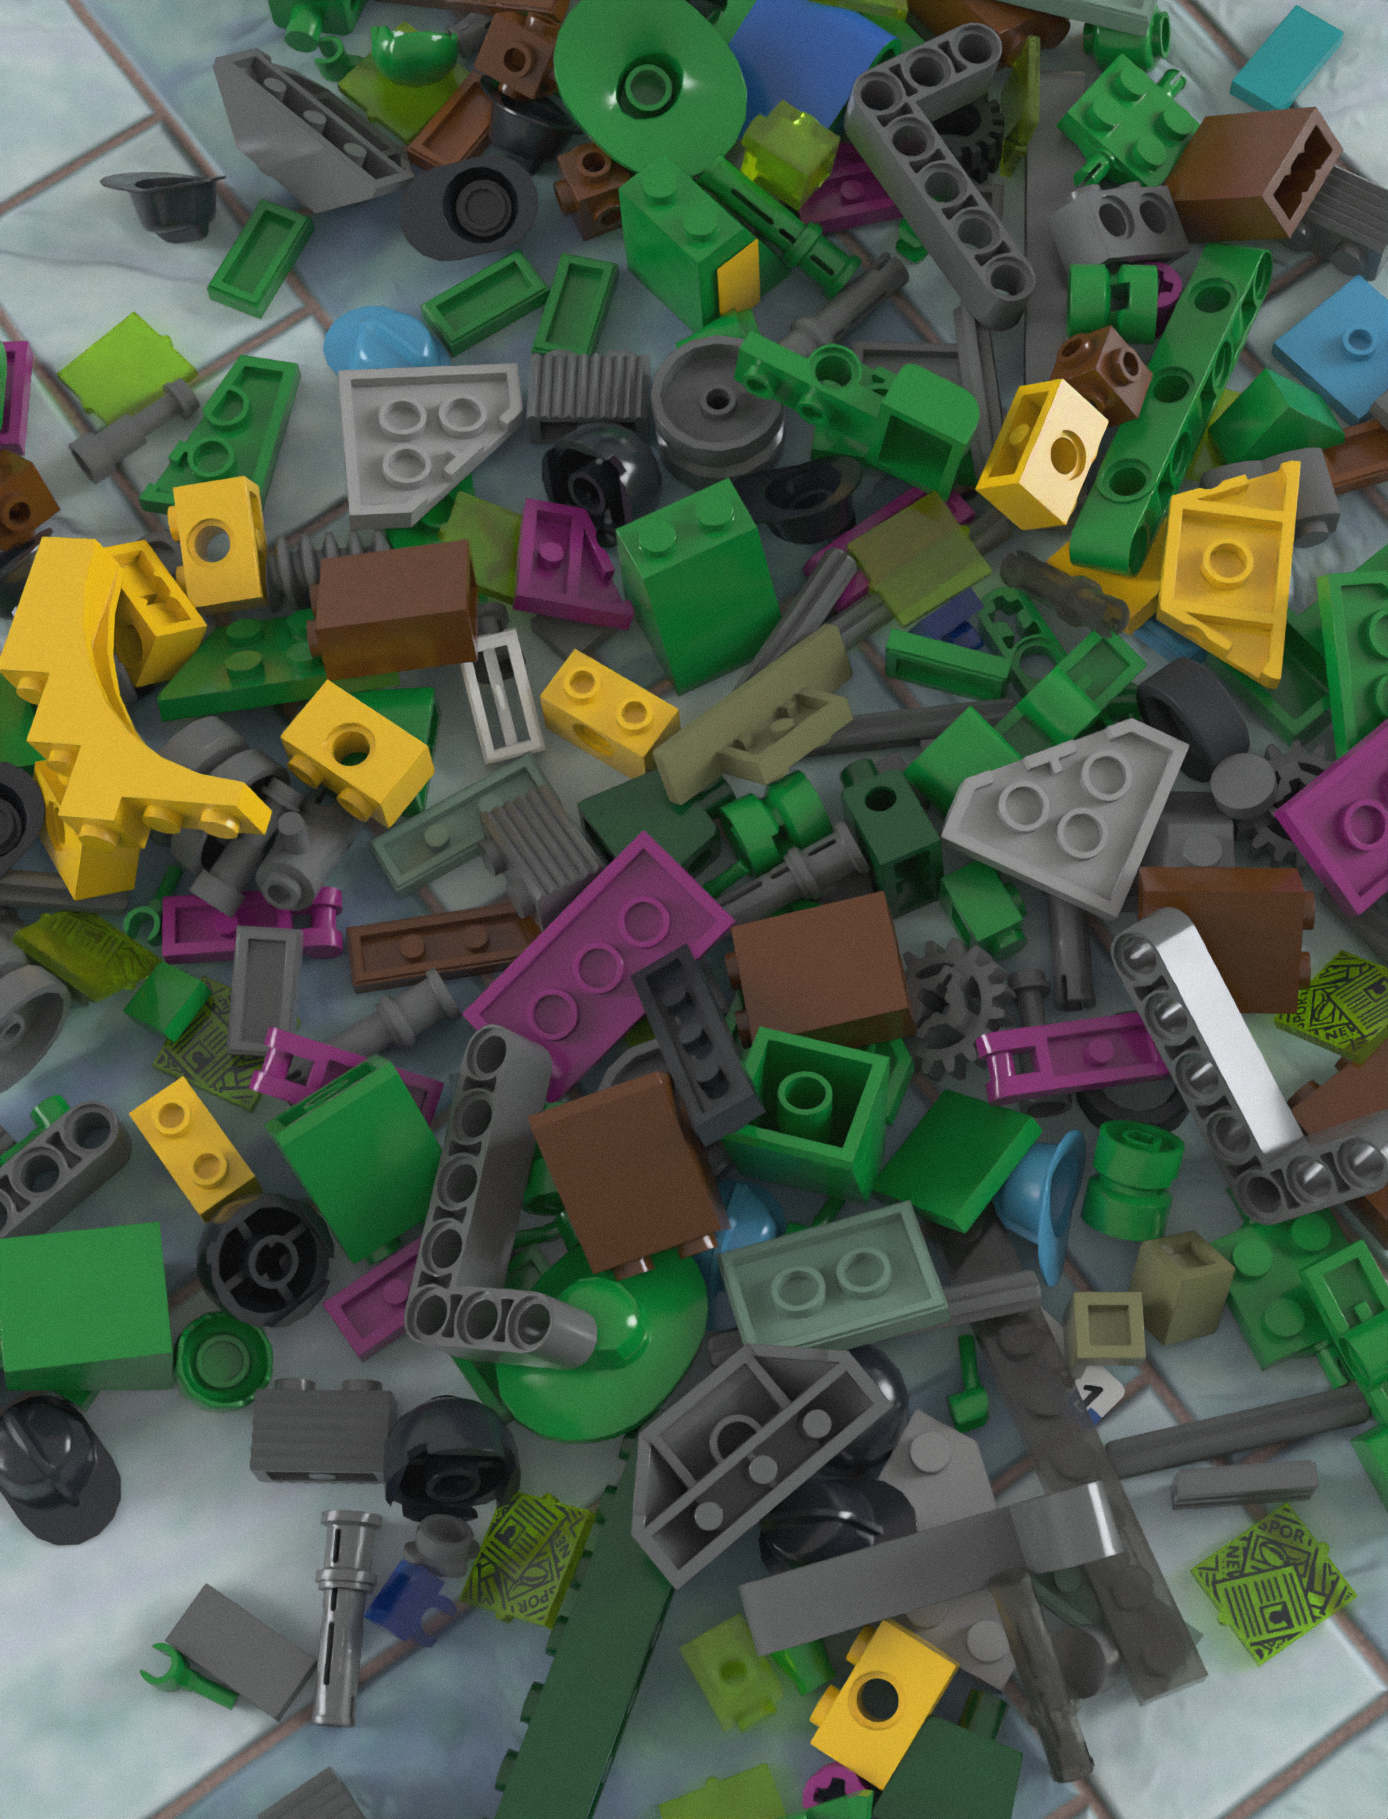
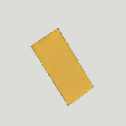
[717,238,760,316]

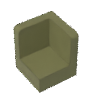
[1128,1230,1235,1346]
[1063,1292,1146,1379]

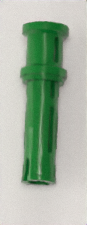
[697,152,862,301]

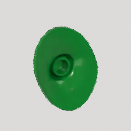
[553,0,747,179]
[496,1245,709,1444]

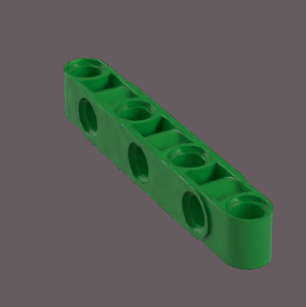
[1069,241,1273,578]

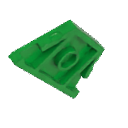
[157,609,401,722]

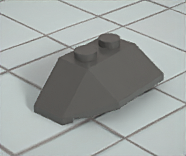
[213,48,415,214]
[631,1343,894,1591]

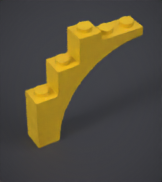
[0,536,272,853]

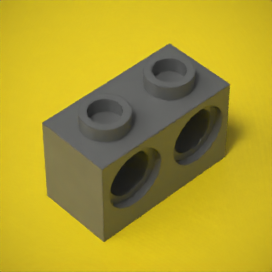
[1046,182,1191,277]

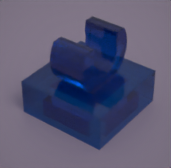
[907,587,985,650]
[364,1559,457,1647]

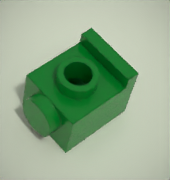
[939,860,1028,961]

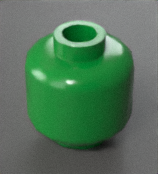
[1083,5,1171,74]

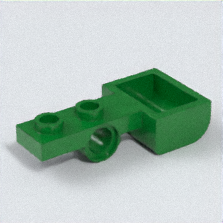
[733,330,980,503]
[1205,544,1388,748]
[902,620,1148,821]
[1297,1239,1388,1513]

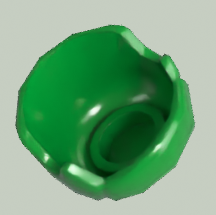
[371,26,458,88]
[172,1311,274,1414]

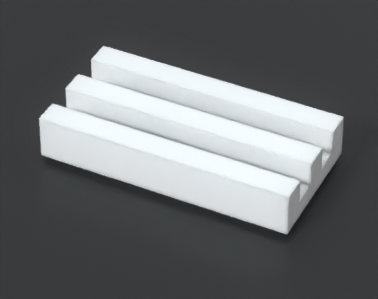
[460,627,546,765]

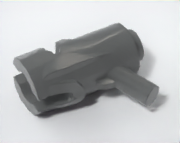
[255,784,364,911]

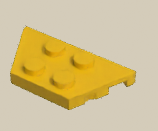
[1156,460,1301,689]

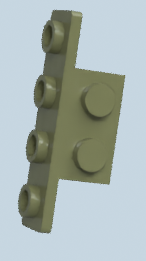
[653,624,854,805]

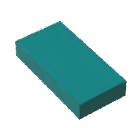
[1230,5,1344,111]

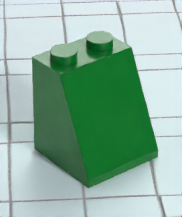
[618,154,791,333]
[616,478,781,697]
[720,1026,890,1206]
[263,1054,442,1265]
[0,1221,174,1391]

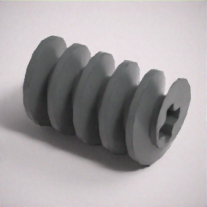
[266,529,392,613]

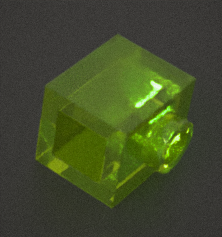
[741,99,841,211]
[679,1613,784,1733]

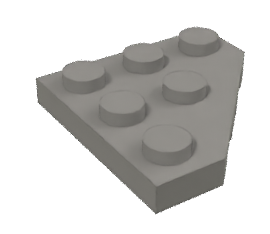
[338,363,523,530]
[938,718,1190,922]
[873,1409,1035,1695]

